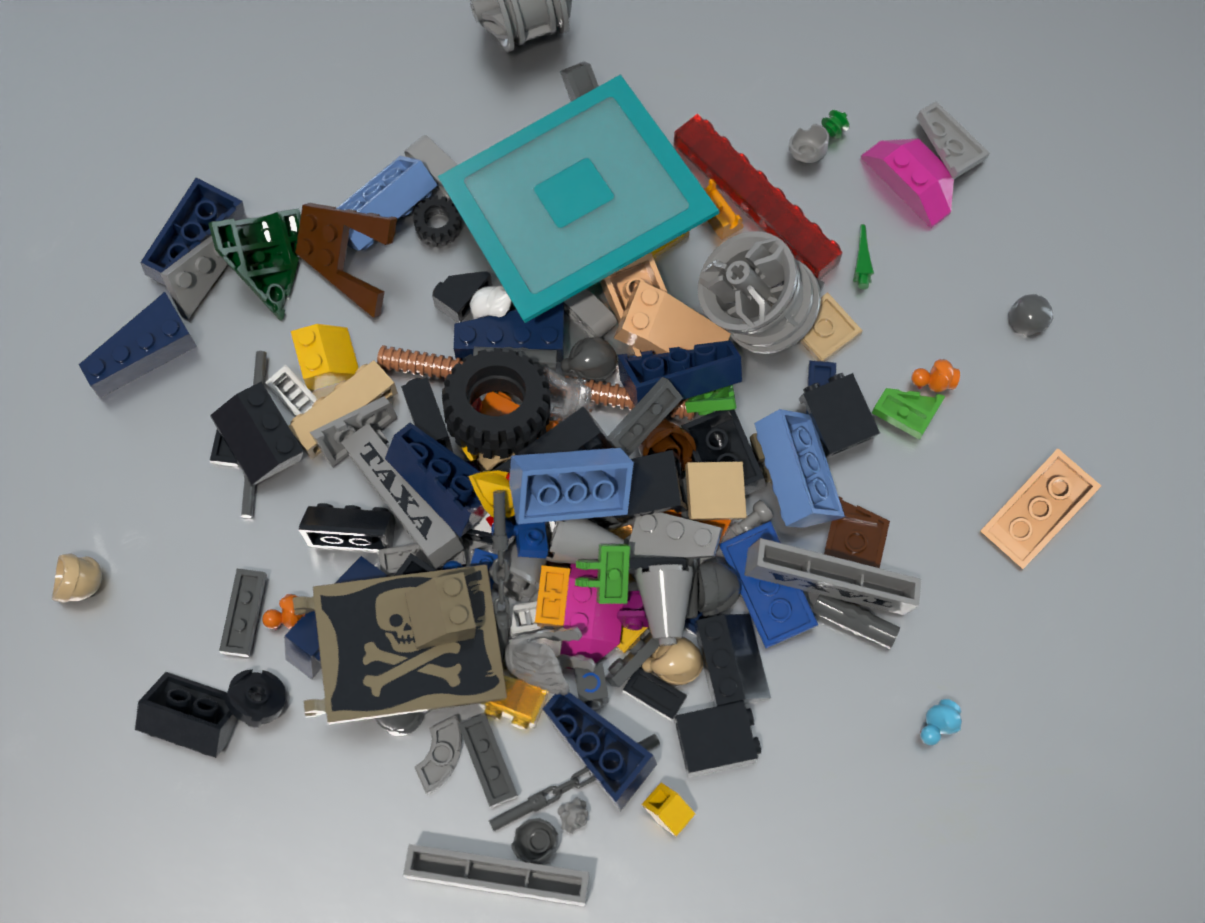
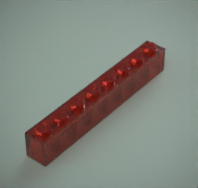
[674,114,843,280]

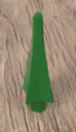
[853,224,874,289]

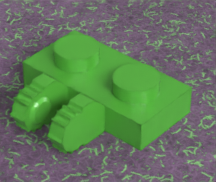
[575,544,630,604]

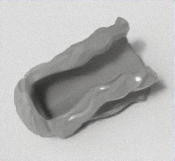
[504,627,596,695]

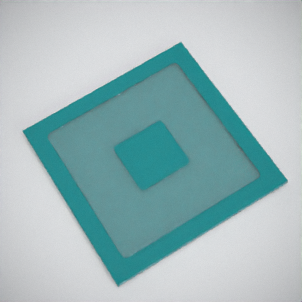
[438,74,720,323]

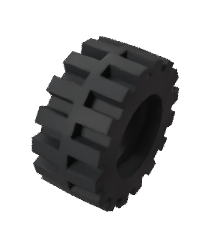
[413,195,462,247]

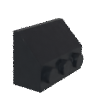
[210,381,304,486]
[681,409,767,496]
[299,503,396,551]
[694,614,771,707]
[135,672,238,758]

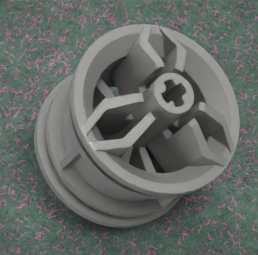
[470,0,572,52]
[698,231,821,354]

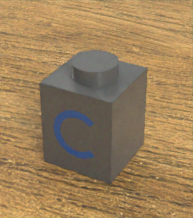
[574,663,609,710]

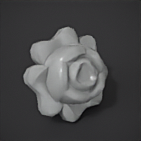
[558,797,588,834]

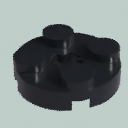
[225,669,286,728]

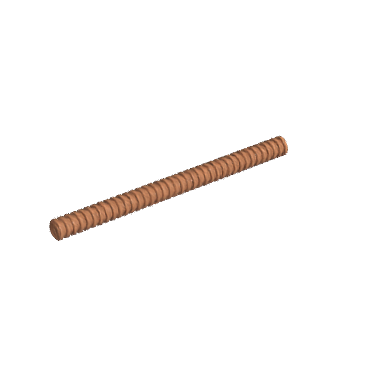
[377,345,694,420]

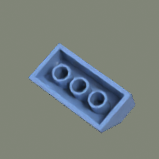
[336,156,438,251]
[754,409,845,528]
[509,448,633,524]

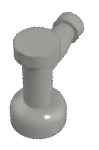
[730,500,773,536]

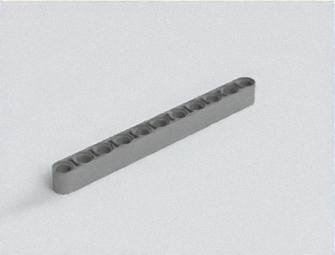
[404,135,617,338]

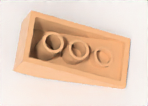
[599,253,667,357]
[614,281,730,354]
[981,448,1101,569]

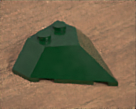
[208,208,301,321]

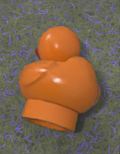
[911,359,960,393]
[262,594,305,631]

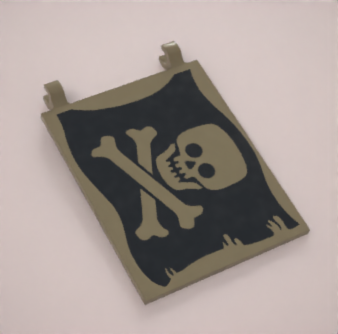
[293,565,507,724]

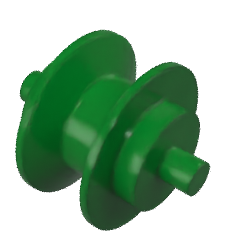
[821,110,850,138]

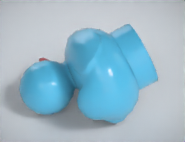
[920,699,962,746]

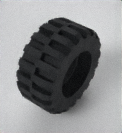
[442,348,551,459]

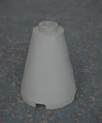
[545,518,624,564]
[488,524,552,602]
[635,564,693,646]

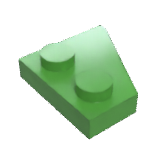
[685,385,737,415]
[872,388,945,440]

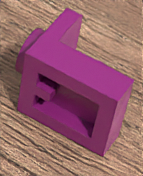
[617,591,649,630]

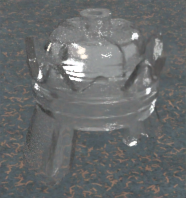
[542,366,594,423]

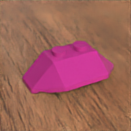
[861,139,954,228]
[560,564,623,669]

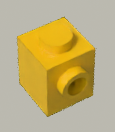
[641,782,695,836]

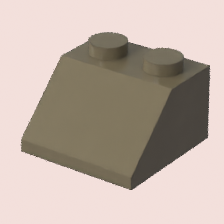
[405,572,476,650]

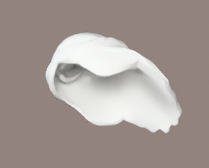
[470,286,516,319]

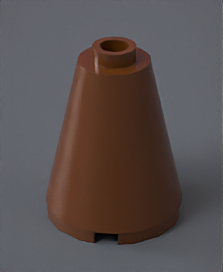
[638,418,696,472]

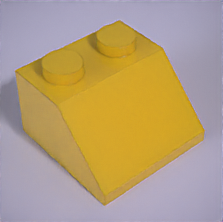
[290,324,359,391]

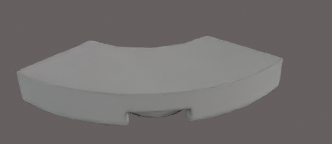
[414,716,462,795]

